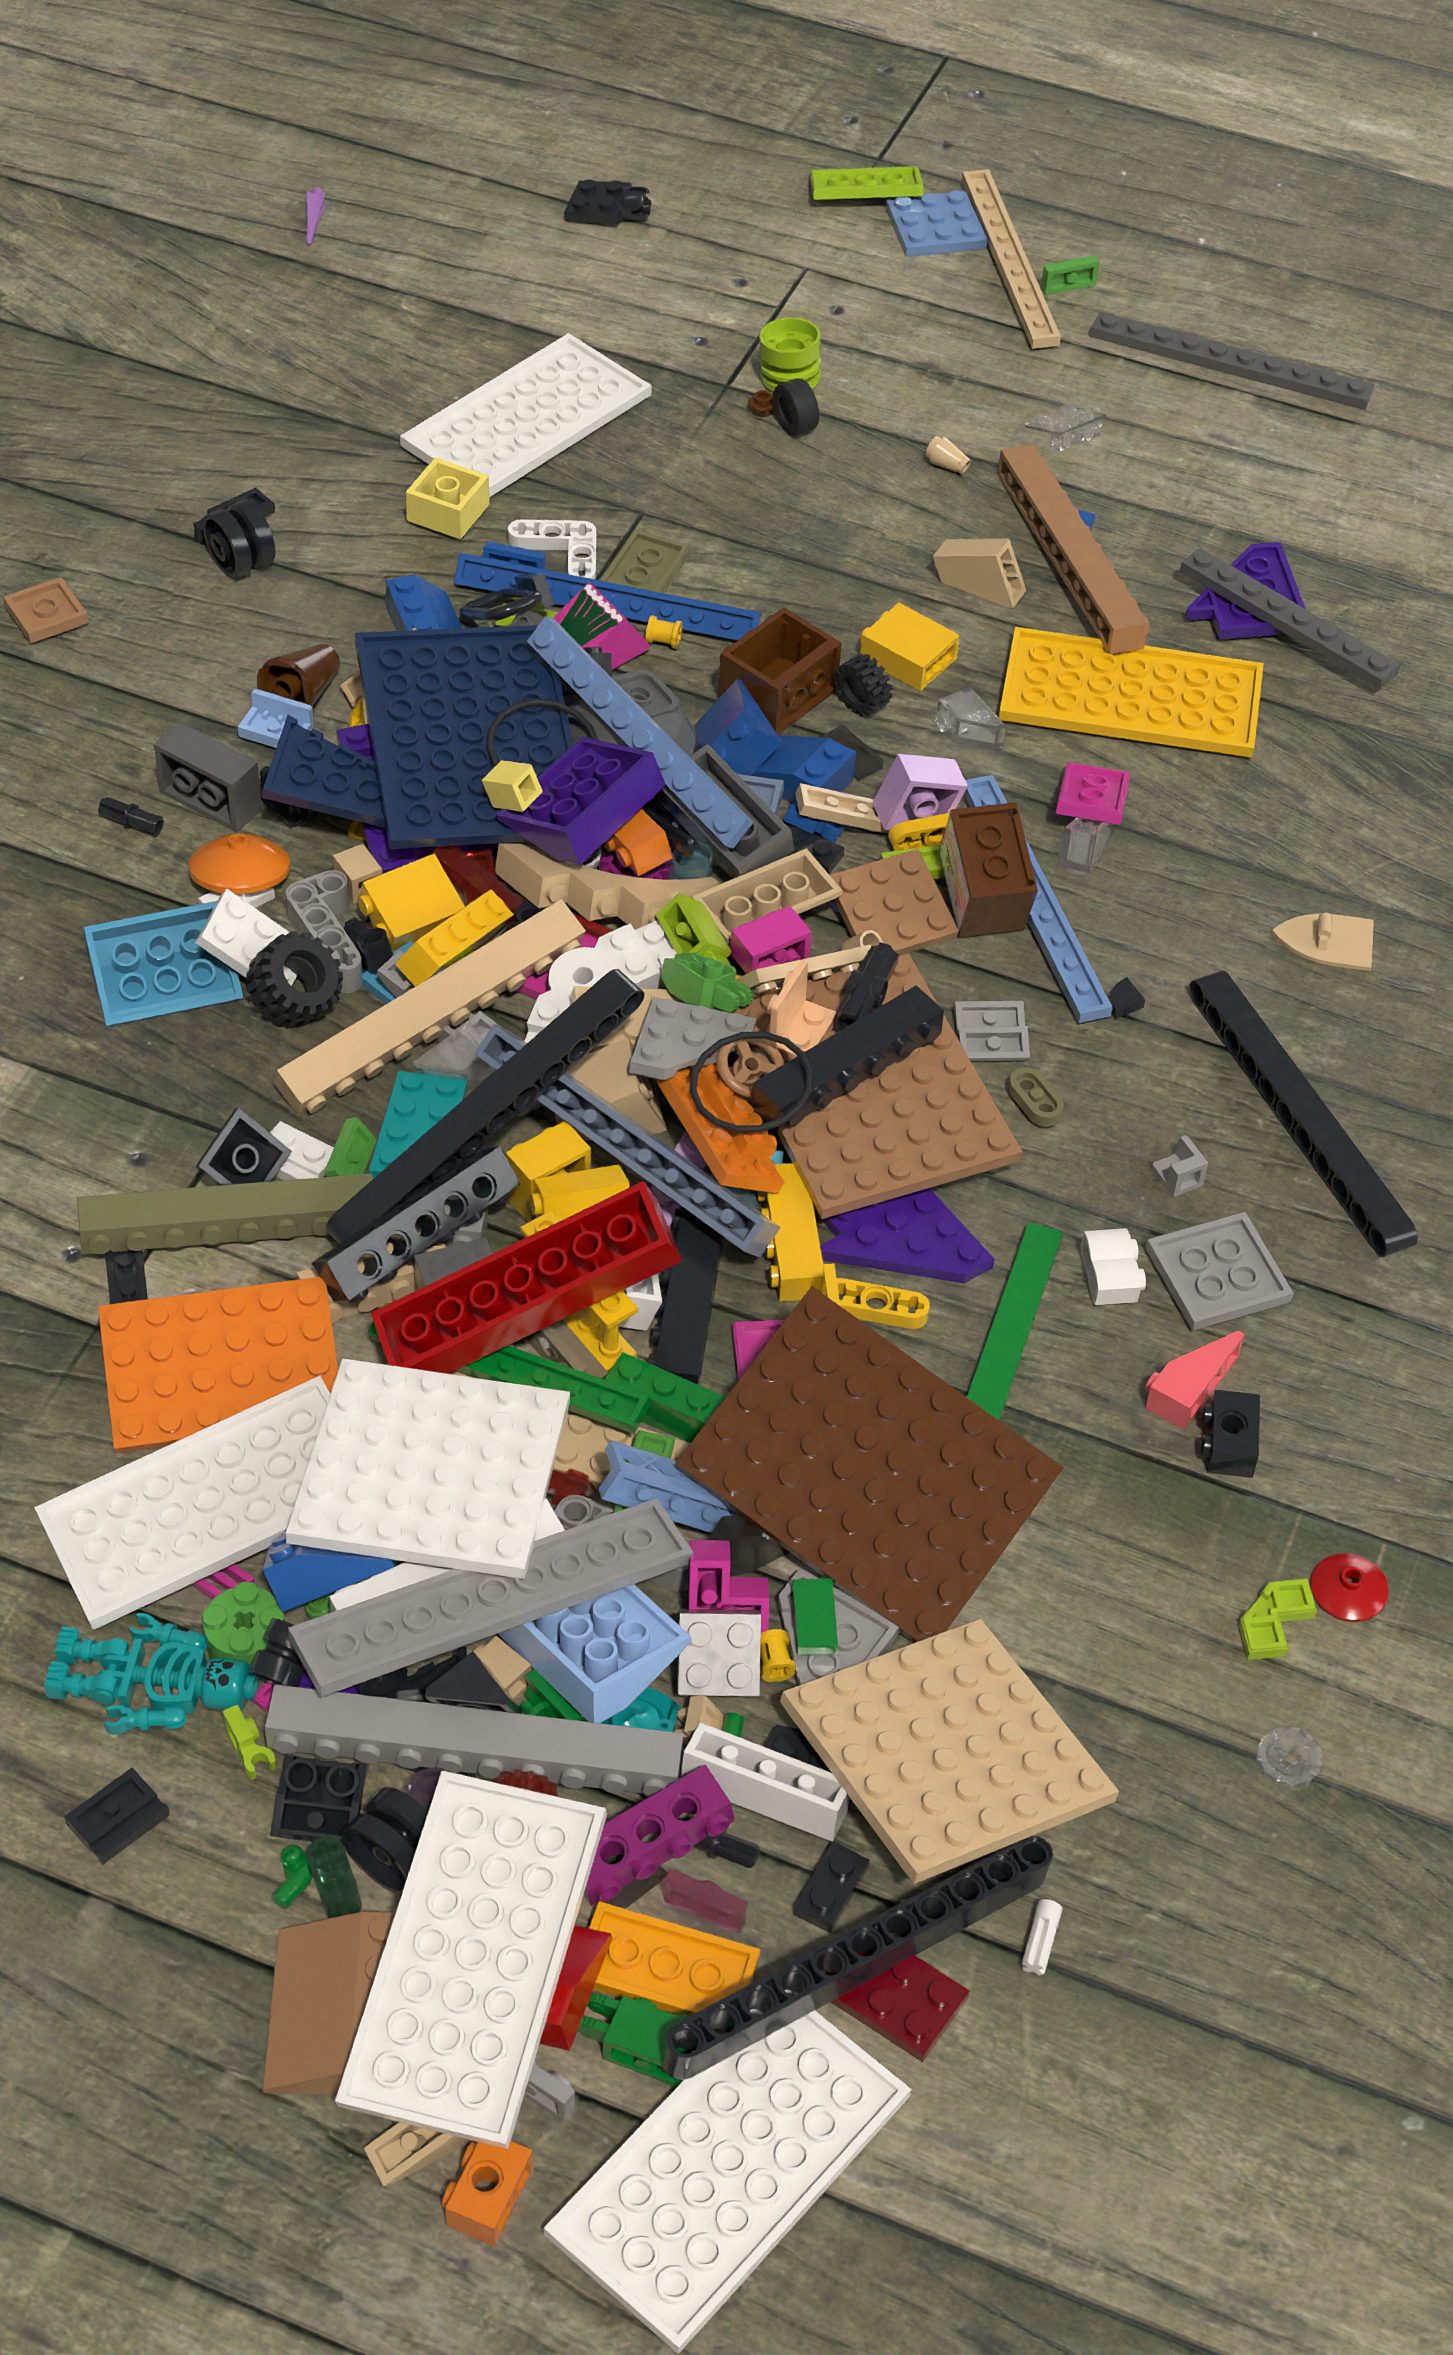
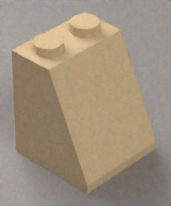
[555,1038,667,1141]

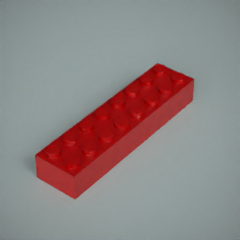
[371,1181,682,1374]

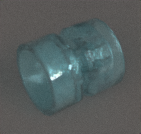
[669,840,714,880]

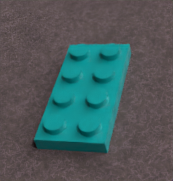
[369,1071,468,1179]

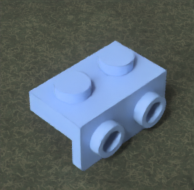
[238,689,314,748]

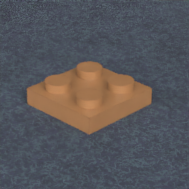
[3,577,89,644]

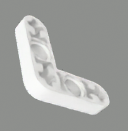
[508,520,596,580]

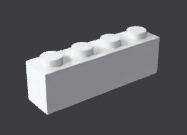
[681,1723,850,1842]

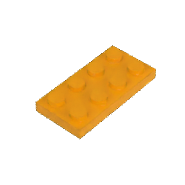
[589,1901,761,2016]

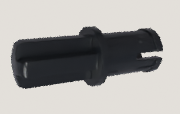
[98,797,164,837]
[682,1816,760,1868]

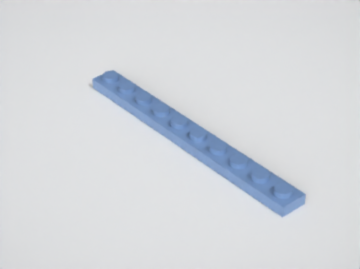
[527,616,754,848]
[964,775,1112,1023]

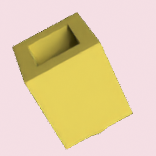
[482,760,543,812]

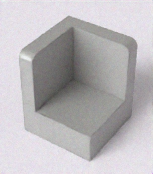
[1152,1135,1208,1197]

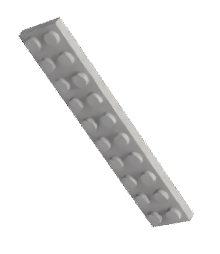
[288,1498,693,1697]

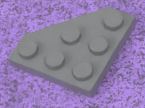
[629,997,756,1080]
[778,1568,900,1686]

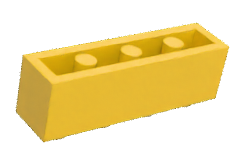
[395,889,514,987]
[756,1163,823,1302]

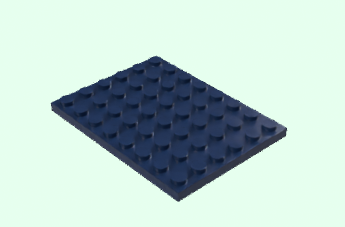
[355,625,574,849]

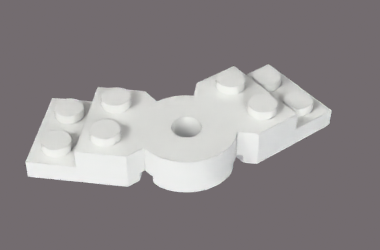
[524,920,677,1055]

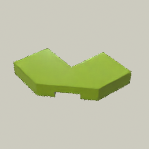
[1238,1578,1317,1660]

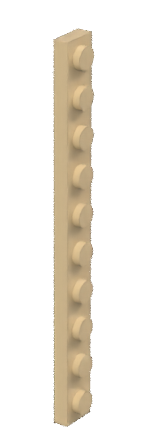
[962,169,1061,348]

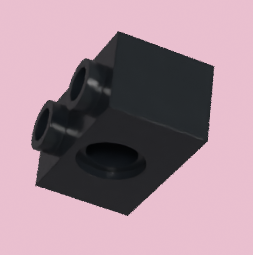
[1201,1389,1260,1478]

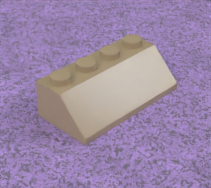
[692,848,843,944]

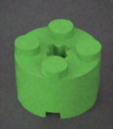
[203,1581,285,1676]

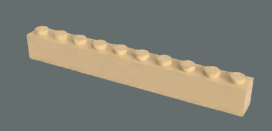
[274,899,586,1117]

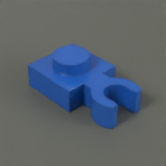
[783,800,845,842]

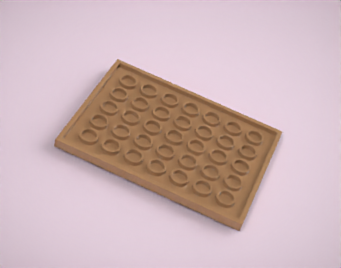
[717,953,1023,1219]

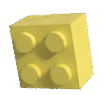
[406,457,489,539]

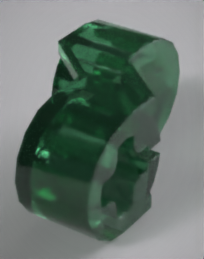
[306,1836,362,1919]

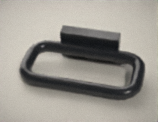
[460,573,555,622]

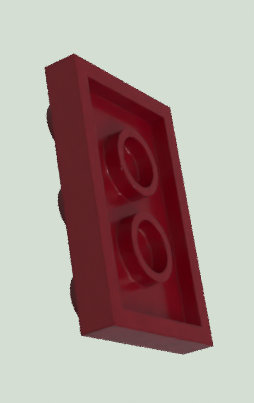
[825,1922,970,2063]

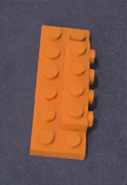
[654,1062,785,1193]

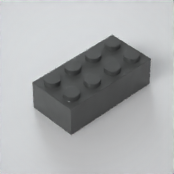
[658,744,795,879]

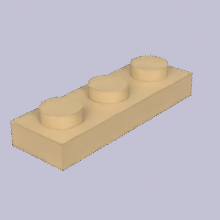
[796,783,890,834]

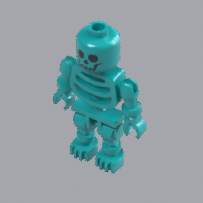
[44,1613,258,1735]

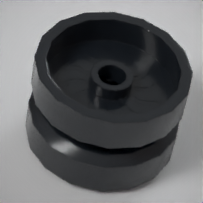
[202,498,276,579]
[341,1787,429,1896]

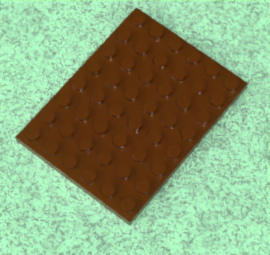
[675,1286,1064,1643]

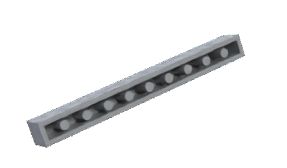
[265,1684,683,1797]

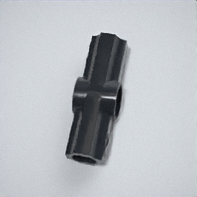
[834,942,899,1030]

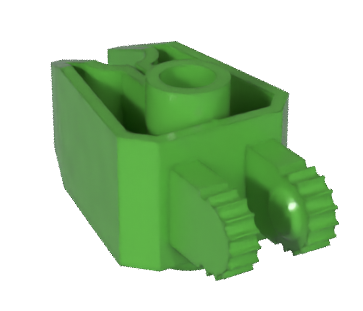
[661,953,754,1013]

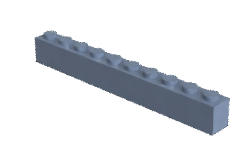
[474,1024,781,1257]

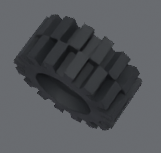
[834,653,893,717]

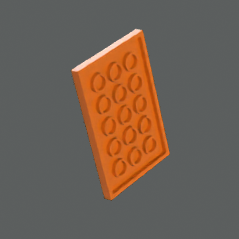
[98,1277,338,1454]

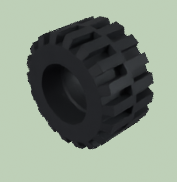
[246,931,343,1027]

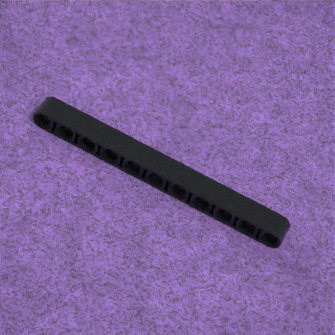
[326,969,645,1244]
[1189,970,1418,1257]
[662,1835,1053,2080]

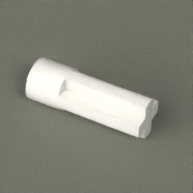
[1022,1899,1062,1975]

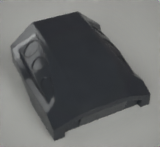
[271,1754,369,1846]

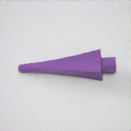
[306,187,327,245]

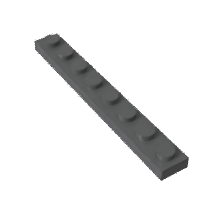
[1180,548,1400,689]

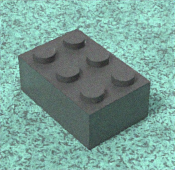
[154,722,262,833]

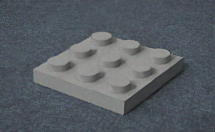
[1146,1212,1294,1331]

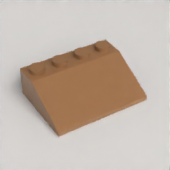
[263,1912,396,2095]

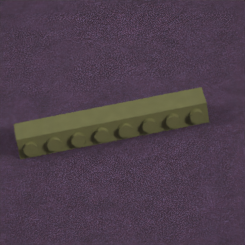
[77,1173,373,1255]

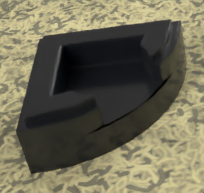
[1111,977,1145,1019]

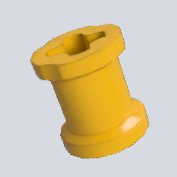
[645,615,683,649]
[760,1629,796,1682]

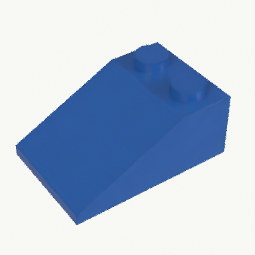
[695,678,783,776]
[751,735,856,804]
[263,1533,395,1612]

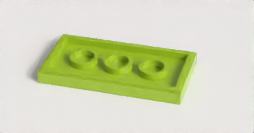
[810,166,924,200]

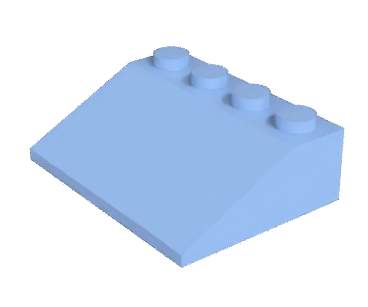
[497,1584,691,1723]

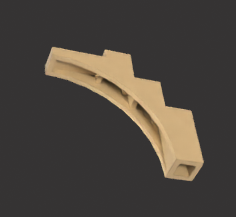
[495,841,719,930]

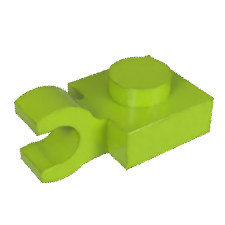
[222,1704,276,1780]

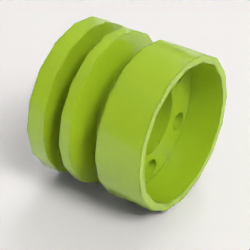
[759,317,821,392]

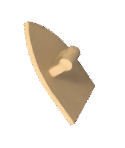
[1272,913,1374,971]

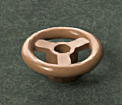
[717,1038,784,1098]

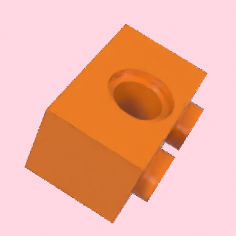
[442,2141,533,2247]

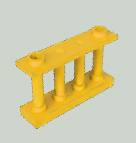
[520,1211,638,1373]

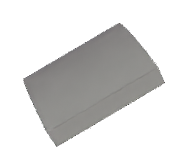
[954,1001,1030,1061]

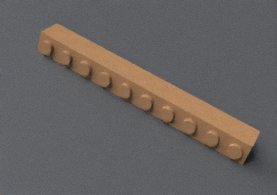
[998,444,1150,654]

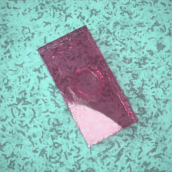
[664,1869,748,1933]

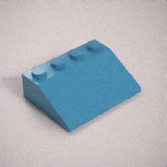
[84,901,243,1028]

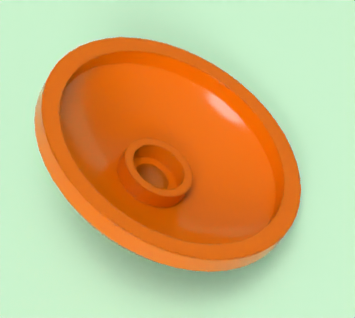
[188,833,290,894]

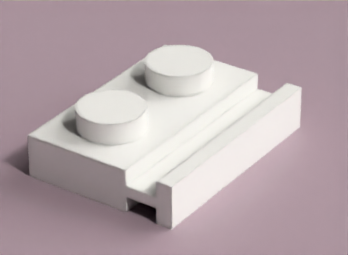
[270,1121,334,1180]

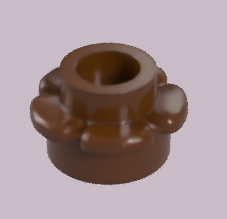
[748,390,774,417]

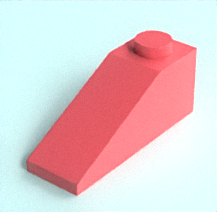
[1145,1330,1245,1430]

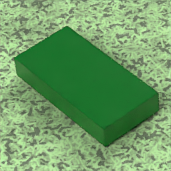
[792,1578,838,1655]

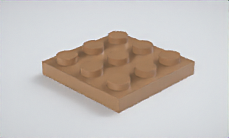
[830,849,959,955]

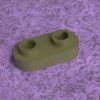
[1009,1067,1064,1127]

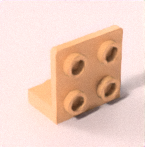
[767,961,836,1062]

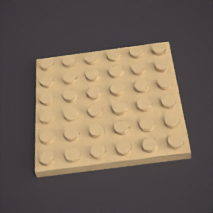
[780,1619,1119,1884]

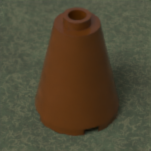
[257,644,340,706]

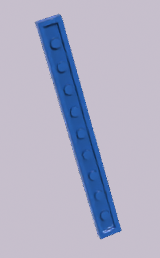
[454,553,762,641]

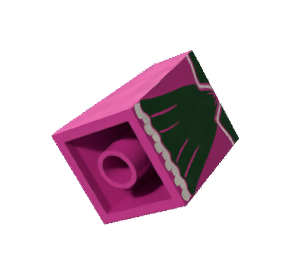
[553,582,651,670]

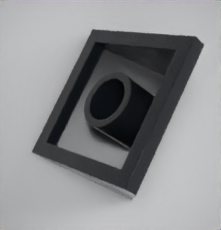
[196,1107,292,1187]
[425,1651,522,1714]

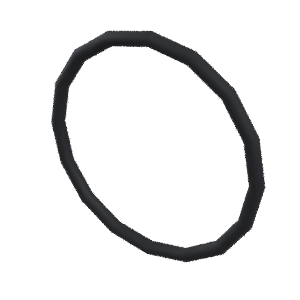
[486,698,598,767]
[690,1031,813,1133]

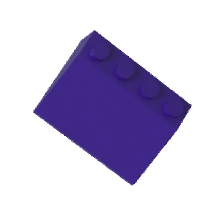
[496,737,666,865]

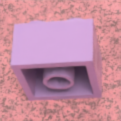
[872,754,968,834]

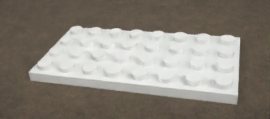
[400,333,652,497]
[34,1376,331,1630]
[335,1771,607,2149]
[544,1990,911,2354]

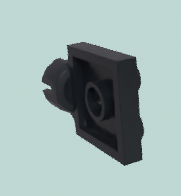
[564,179,651,224]

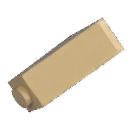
[933,539,1026,608]

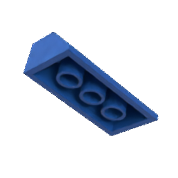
[385,574,462,631]

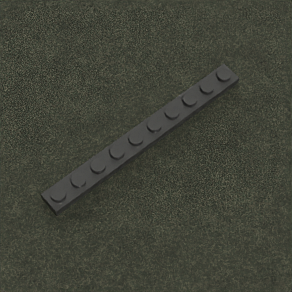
[1090,312,1375,410]

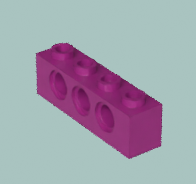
[584,1764,735,1906]

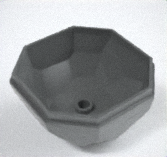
[567,670,699,757]

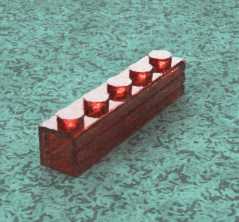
[432,845,524,925]

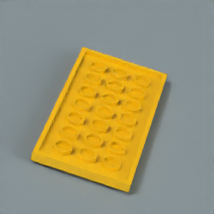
[999,627,1264,758]

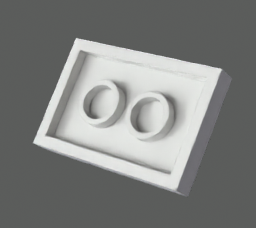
[195,889,298,986]

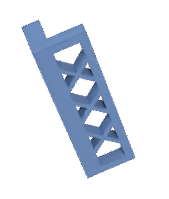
[598,1440,747,1540]

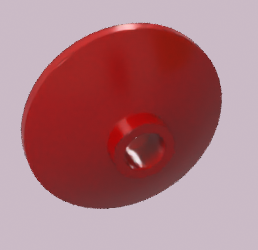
[1310,1553,1389,1622]

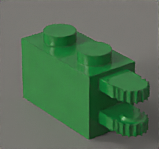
[578,1993,691,2088]

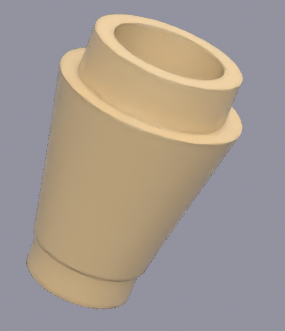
[925,436,971,475]

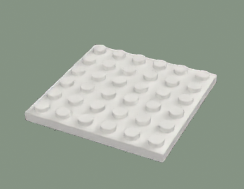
[286,1358,570,1579]

